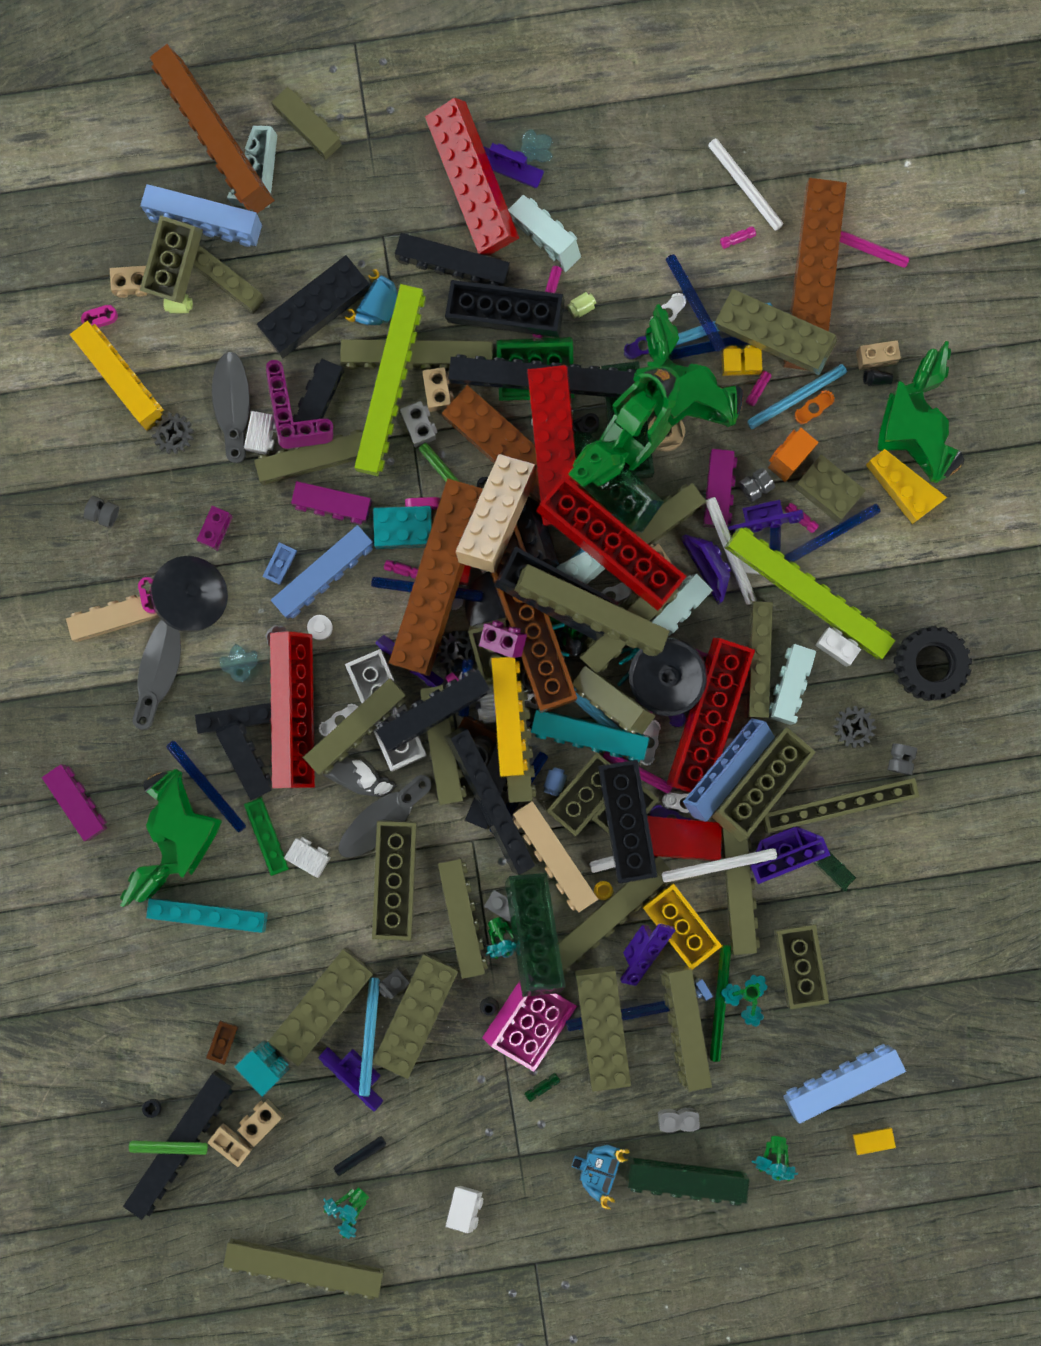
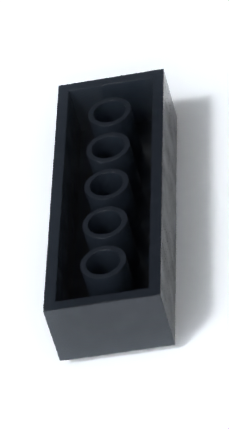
[257,255,370,359]
[445,280,565,337]
[494,547,619,641]
[375,669,491,753]
[598,760,658,884]

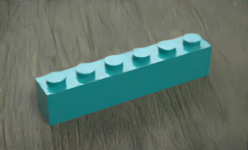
[531,709,650,762]
[146,898,268,933]

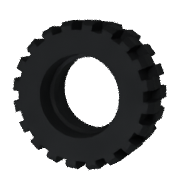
[893,626,972,701]

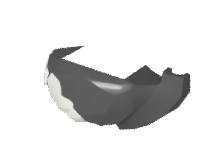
[315,756,397,797]

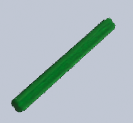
[710,945,732,1062]

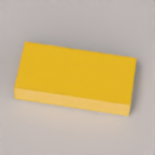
[852,1127,896,1155]

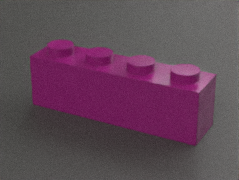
[703,449,737,528]
[291,481,372,525]
[41,764,107,841]

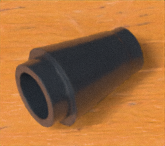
[863,368,893,387]
[480,997,499,1017]

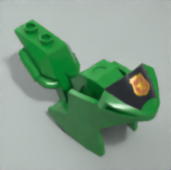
[644,304,743,428]
[877,341,964,483]
[568,366,679,487]
[120,769,222,907]

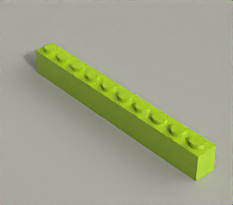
[354,284,426,476]
[724,527,896,659]

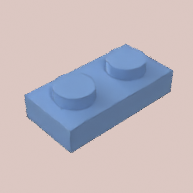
[262,542,297,586]
[694,977,713,1000]

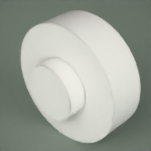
[307,615,333,640]

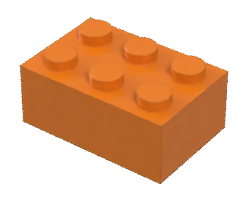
[768,428,819,482]

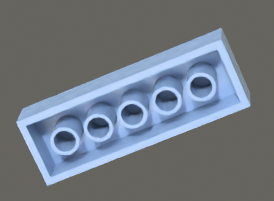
[140,184,262,247]
[783,1044,906,1124]

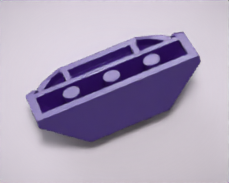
[681,534,731,605]
[750,826,830,884]

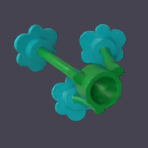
[721,975,768,1027]

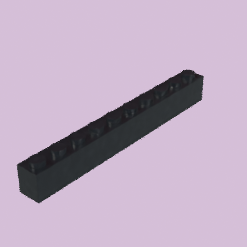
[448,354,637,398]

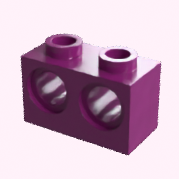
[196,506,233,551]
[479,620,527,658]

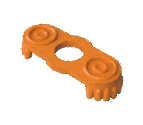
[794,390,835,424]

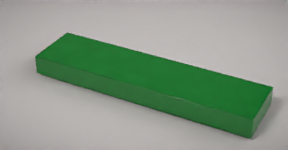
[244,797,290,876]

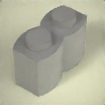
[658,1108,700,1133]

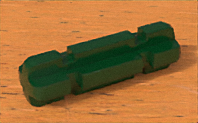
[525,1073,560,1102]

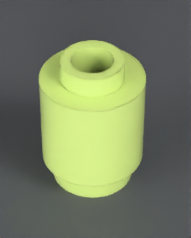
[567,292,596,318]
[164,294,193,313]

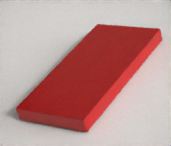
[647,816,722,861]

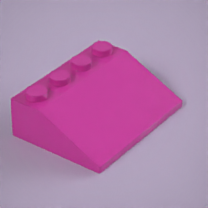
[482,972,577,1072]

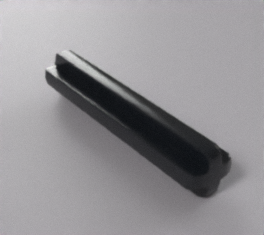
[334,1136,386,1176]

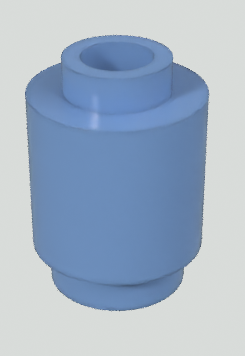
[543,767,567,797]

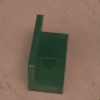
[814,851,856,892]

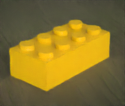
[642,883,722,970]

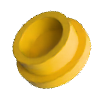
[594,881,613,900]

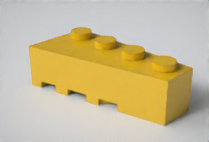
[866,449,947,524]

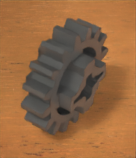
[152,413,194,455]
[833,706,876,748]

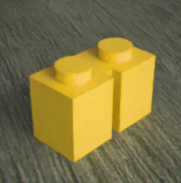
[721,345,762,376]

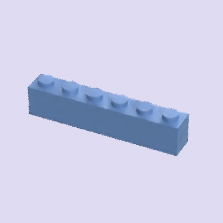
[271,525,374,619]
[683,718,775,822]

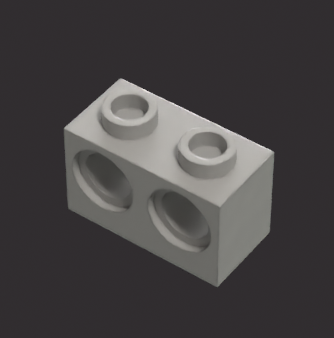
[400,401,438,448]

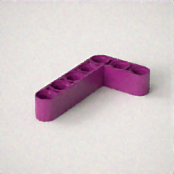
[266,360,333,449]

